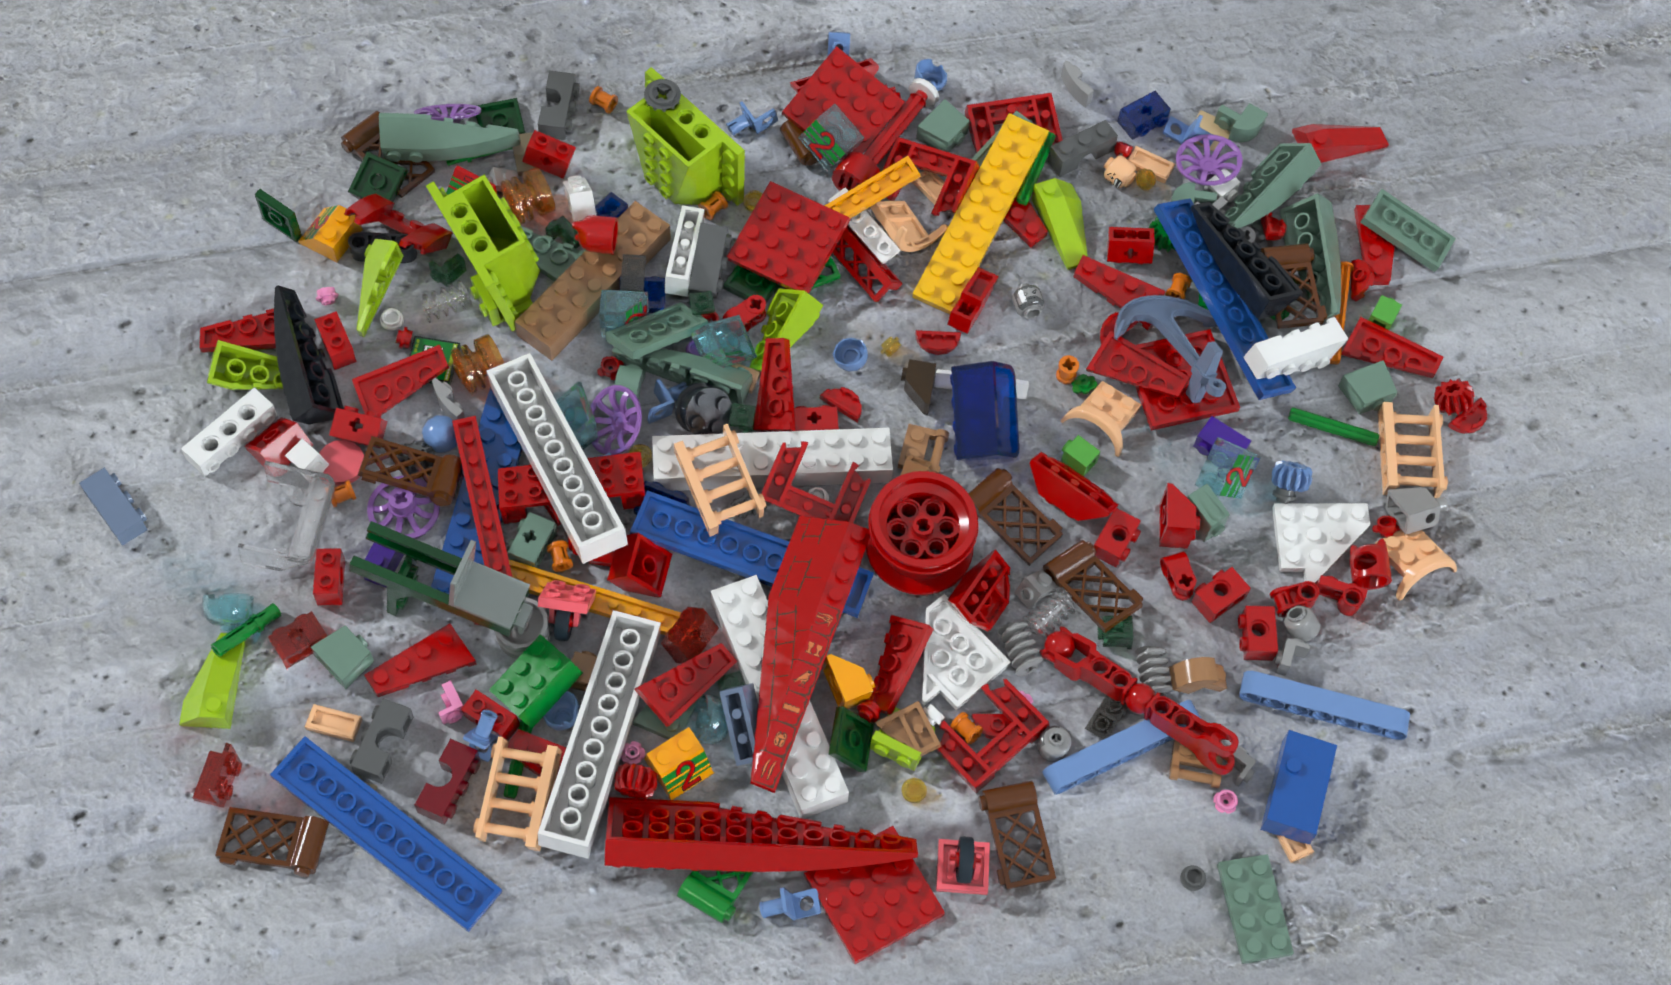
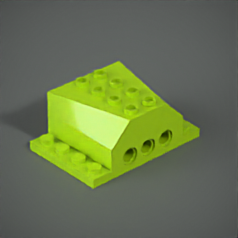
[626,67,745,206]
[426,174,540,332]

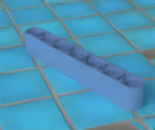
[1239,671,1410,740]
[1042,700,1202,795]

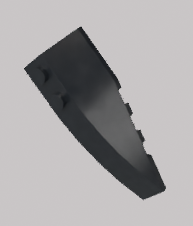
[1191,202,1303,319]
[274,285,344,425]

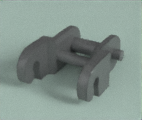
[731,488,767,519]

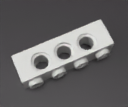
[665,205,704,297]
[181,388,277,477]

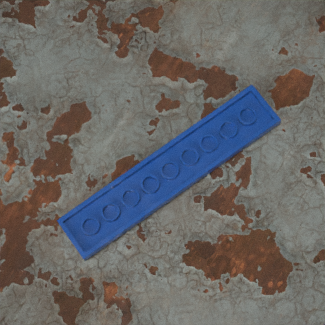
[1153,198,1296,400]
[431,387,522,594]
[630,490,874,618]
[270,736,502,932]

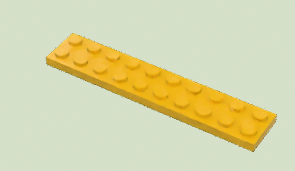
[912,113,1049,315]

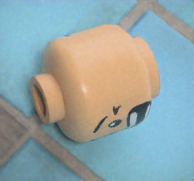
[1104,155,1137,188]

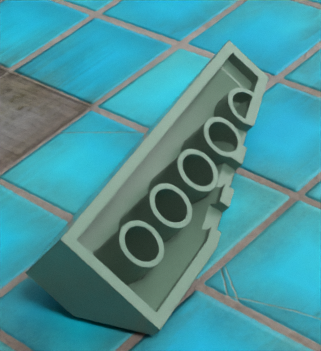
[379,113,521,162]
[1225,143,1322,228]
[1280,193,1341,318]
[612,347,753,407]

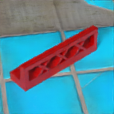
[832,225,903,302]

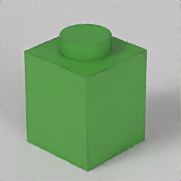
[1369,295,1402,330]
[1061,435,1101,476]

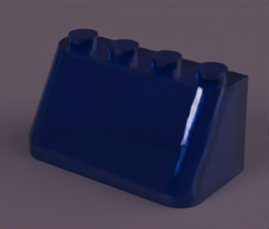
[950,361,1020,461]

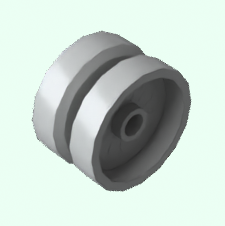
[494,598,550,659]

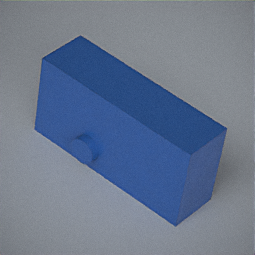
[1260,730,1337,845]

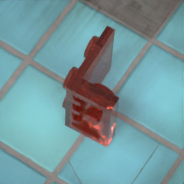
[192,743,242,808]

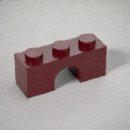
[414,738,481,825]

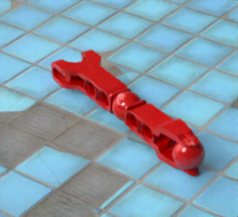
[1039,626,1239,775]

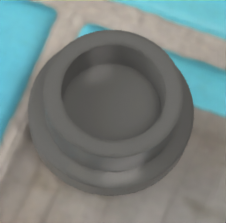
[1272,486,1296,504]
[1180,865,1206,891]

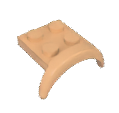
[870,201,948,252]
[1060,381,1141,457]
[1375,529,1457,601]

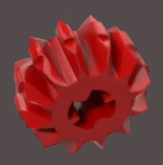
[1434,378,1475,416]
[614,763,657,799]

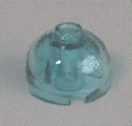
[202,593,254,631]
[691,694,729,745]

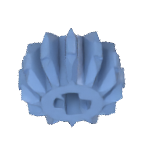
[1272,460,1313,492]

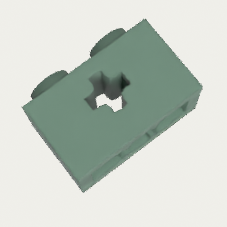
[506,512,557,568]

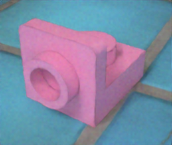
[438,680,464,724]

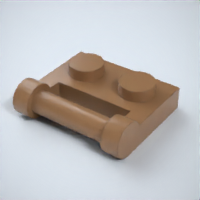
[897,424,949,473]
[1169,739,1223,789]

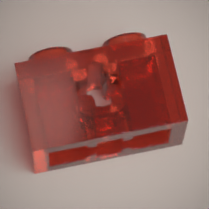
[661,607,719,664]
[268,611,327,669]

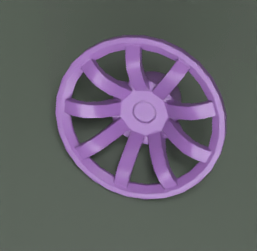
[414,104,481,124]
[1176,134,1243,186]
[587,385,642,455]
[367,476,440,539]

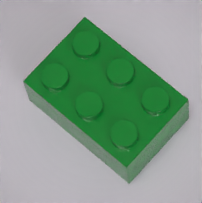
[489,634,583,729]

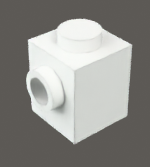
[1204,169,1240,202]
[285,439,330,482]

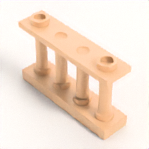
[1378,402,1448,498]
[674,424,766,537]
[473,736,562,852]

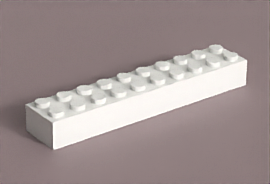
[486,353,628,564]
[652,428,893,491]
[711,575,849,819]
[538,610,661,859]

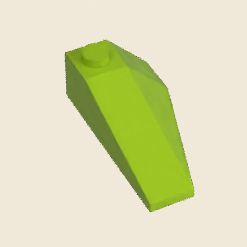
[1031,178,1088,270]
[356,239,404,337]
[749,288,824,372]
[207,340,284,390]
[179,633,245,729]

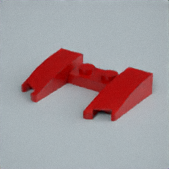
[965,93,1063,153]
[882,137,980,216]
[344,194,453,254]
[760,441,871,523]
[936,679,1050,794]

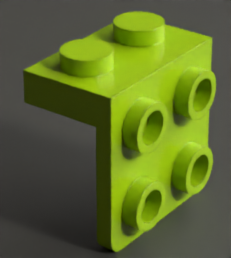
[470,274,533,326]
[870,707,935,771]

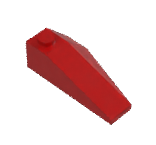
[1292,124,1389,163]

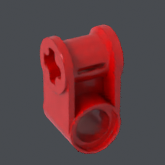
[722,295,766,337]
[1160,551,1197,601]
[1269,581,1320,617]

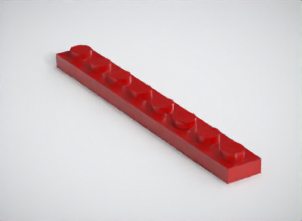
[452,416,512,577]

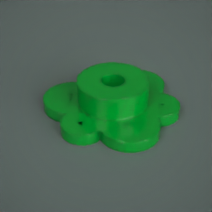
[1071,374,1098,394]

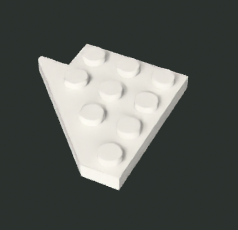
[1272,503,1370,584]
[922,594,1011,711]

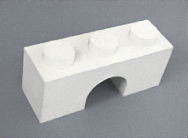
[563,176,596,221]

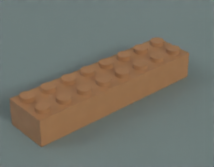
[515,201,671,361]

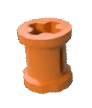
[589,86,618,114]
[698,191,728,220]
[1165,273,1192,300]
[1056,355,1079,384]
[326,480,356,508]
[546,540,573,572]
[950,712,983,745]

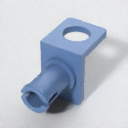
[828,31,850,56]
[726,101,778,136]
[1163,115,1214,146]
[647,379,687,424]
[463,710,498,762]
[759,887,821,920]

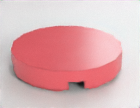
[319,440,364,486]

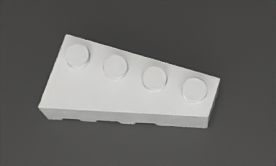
[1244,317,1348,379]

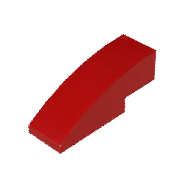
[947,267,999,334]

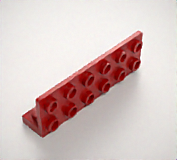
[498,452,646,524]

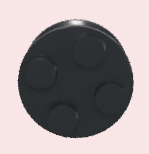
[675,382,732,435]

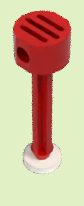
[832,78,940,191]

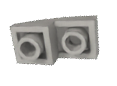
[1061,60,1094,108]
[432,378,465,420]

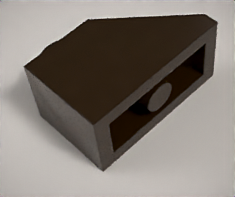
[901,359,936,415]

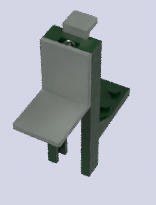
[349,521,533,637]

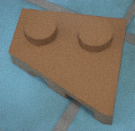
[876,701,941,757]

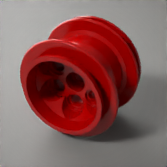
[866,471,979,595]

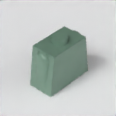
[916,99,970,152]
[1338,360,1397,415]
[1187,484,1230,542]
[311,625,374,690]

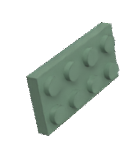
[1360,189,1456,272]
[606,302,709,360]
[1217,854,1294,964]

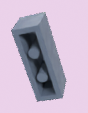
[79,467,147,546]
[720,683,758,766]

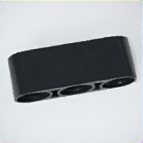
[348,232,417,263]

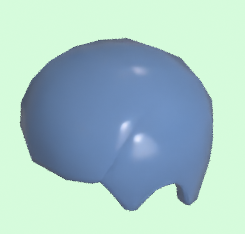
[914,59,947,91]
[833,338,868,372]
[422,415,457,453]
[543,691,580,731]

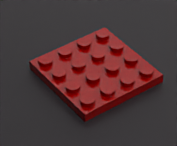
[781,46,905,162]
[727,181,850,294]
[1135,329,1240,431]
[804,826,945,964]

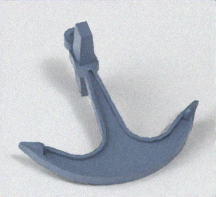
[1114,295,1226,403]

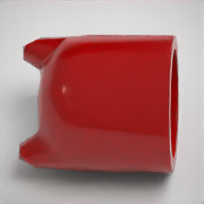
[572,215,618,255]
[1350,538,1392,590]

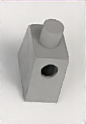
[1385,487,1448,534]

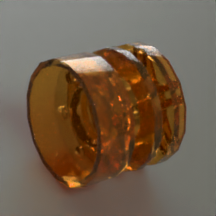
[500,167,556,225]
[451,334,504,395]

